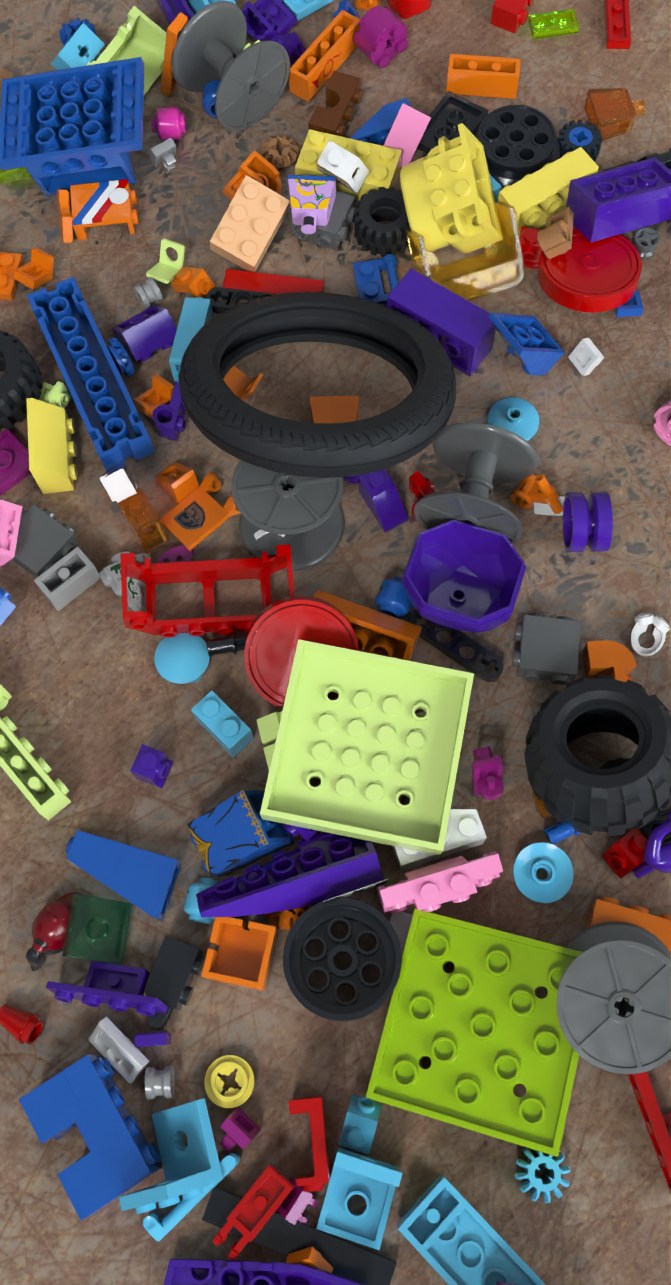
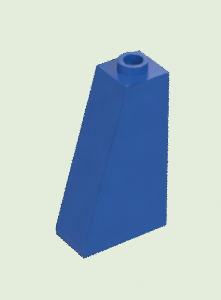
[66,830,182,922]

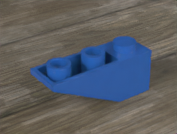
[350,98,411,146]

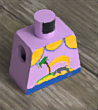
[288,175,336,234]

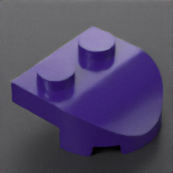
[242,0,298,41]

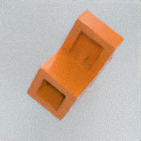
[582,640,636,682]

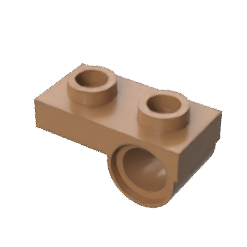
[537,207,574,259]

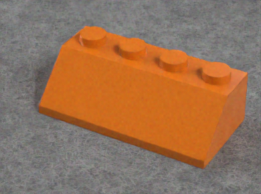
[313,590,422,661]

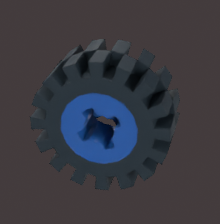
[558,119,602,162]

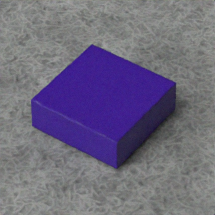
[135,1031,171,1048]

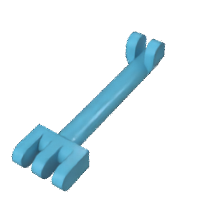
[143,1151,241,1242]

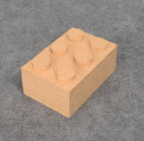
[210,175,290,272]

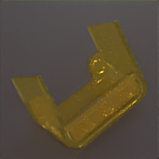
[406,201,524,301]

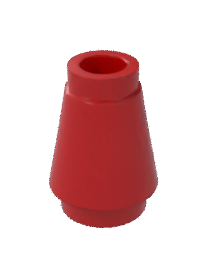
[0,1004,43,1045]

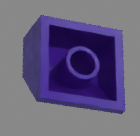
[112,305,177,362]

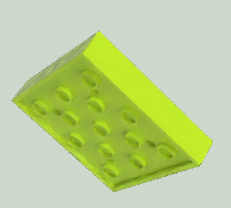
[366,909,582,1157]

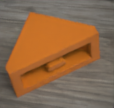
[154,462,199,504]

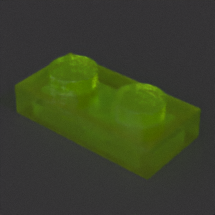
[528,9,579,40]

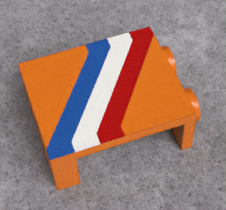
[70,179,139,240]

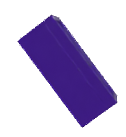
[566,157,671,242]
[387,269,496,376]

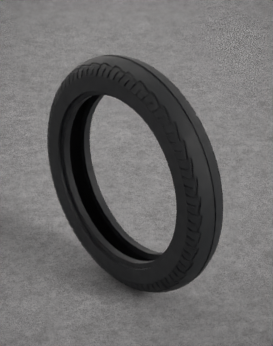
[179,292,456,478]

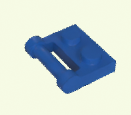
[353,254,399,306]

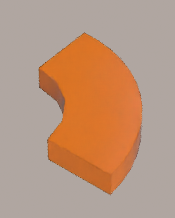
[56,189,73,243]

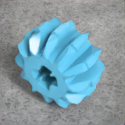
[514,1147,570,1203]

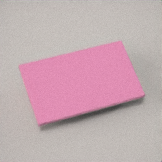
[383,103,431,167]

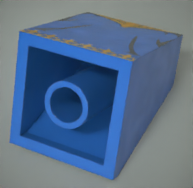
[187,790,294,878]

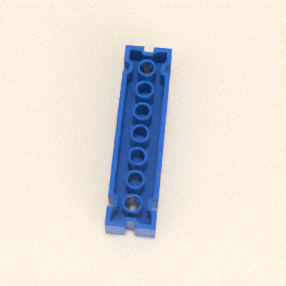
[26,276,155,471]

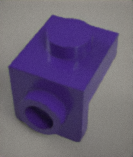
[271,32,306,65]

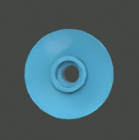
[487,397,539,441]
[513,842,574,903]

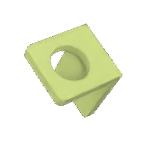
[146,238,185,284]

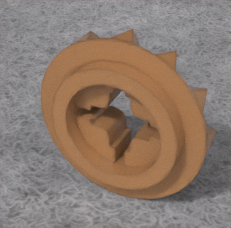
[261,133,299,168]

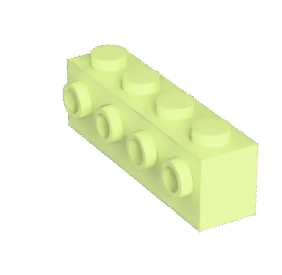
[0,715,71,821]

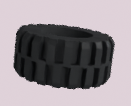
[0,331,43,432]

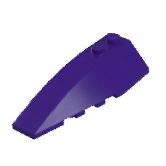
[196,832,384,917]
[164,1258,366,1285]

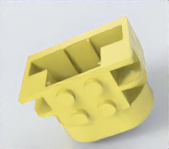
[400,123,503,253]

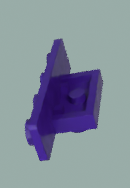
[46,961,168,1016]

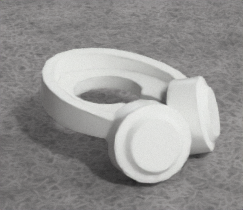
[630,613,670,657]

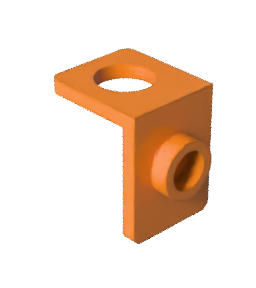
[223,366,263,401]

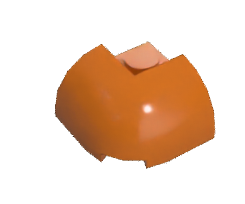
[222,150,282,200]

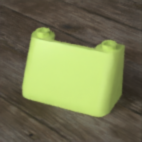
[86,6,166,95]

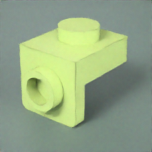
[39,381,72,408]

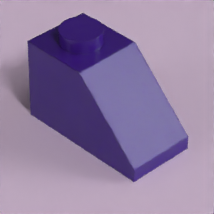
[359,469,408,533]

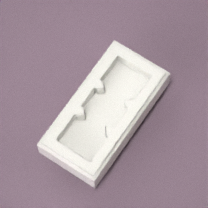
[88,1016,149,1084]

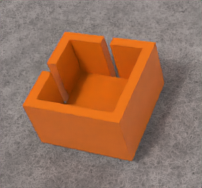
[201,917,278,992]

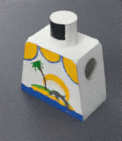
[316,141,370,194]

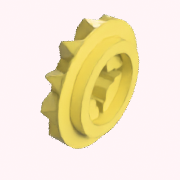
[204,1055,255,1108]

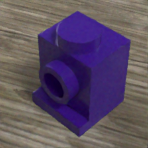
[130,744,174,789]

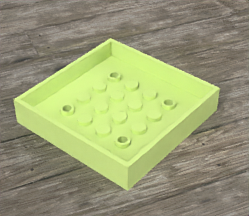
[260,639,474,855]

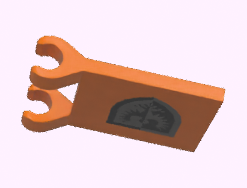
[160,472,240,551]

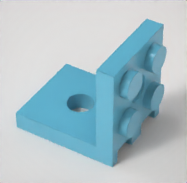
[119,1098,223,1214]
[316,1147,402,1250]

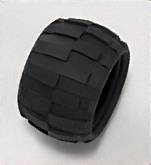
[524,675,671,837]

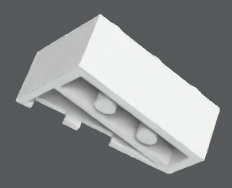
[392,809,487,871]

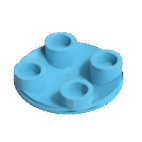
[154,633,210,684]

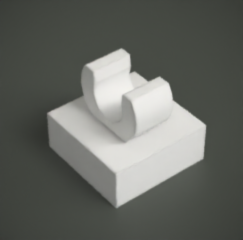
[568,338,604,376]

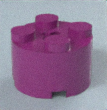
[354,6,408,68]

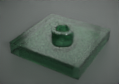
[62,894,132,965]

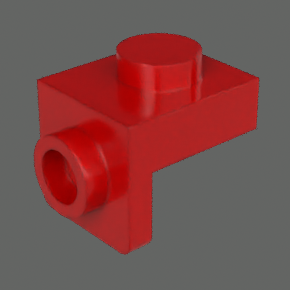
[409,471,436,519]
[602,828,648,878]

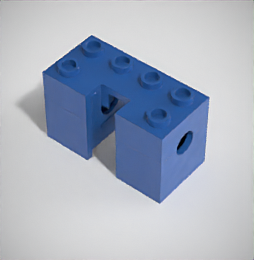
[19,1055,162,1221]

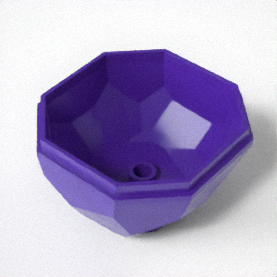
[401,520,526,633]

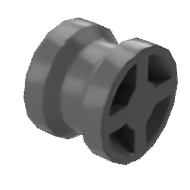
[632,227,660,260]

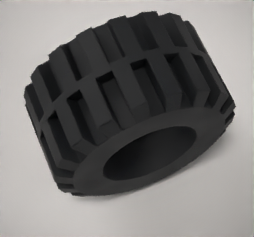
[354,187,414,257]

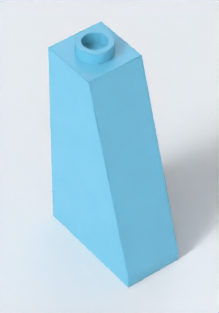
[169,297,213,382]

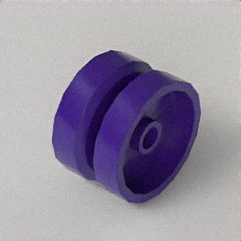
[563,492,613,552]

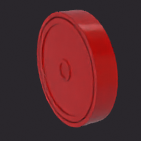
[538,227,642,313]
[244,595,359,709]

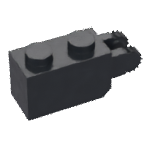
[144,936,205,1029]

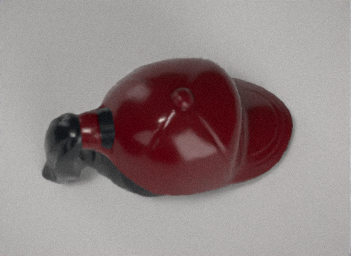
[25,892,89,972]

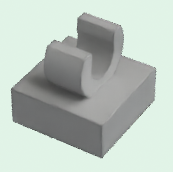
[150,138,176,172]

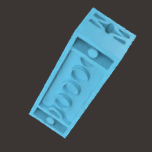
[396,1173,546,1285]

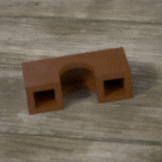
[308,71,363,137]

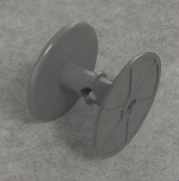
[172,1,290,131]
[414,422,539,545]
[231,460,344,571]
[557,921,671,1074]

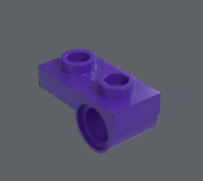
[152,381,186,441]

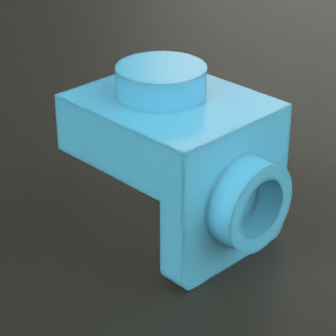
[338,1095,382,1155]

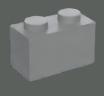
[33,547,101,611]

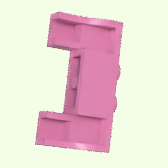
[376,851,503,914]

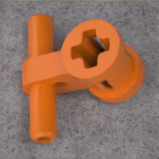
[510,474,563,514]

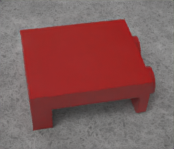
[289,1096,331,1192]

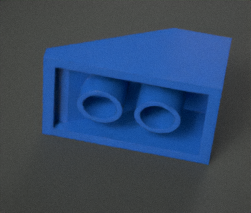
[489,313,565,375]

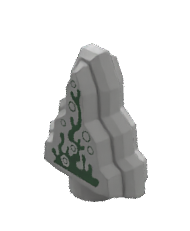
[99,551,152,612]

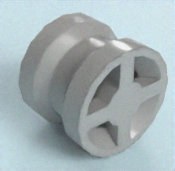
[133,277,163,309]
[145,1065,175,1100]

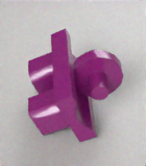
[472,746,504,800]

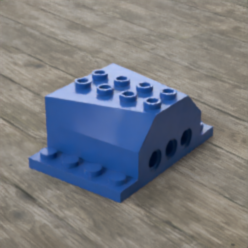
[0,57,144,196]

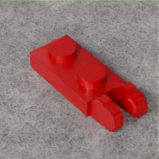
[212,1163,295,1261]

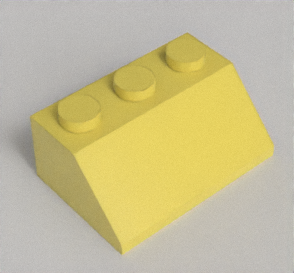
[26,398,78,494]

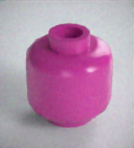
[151,107,186,141]

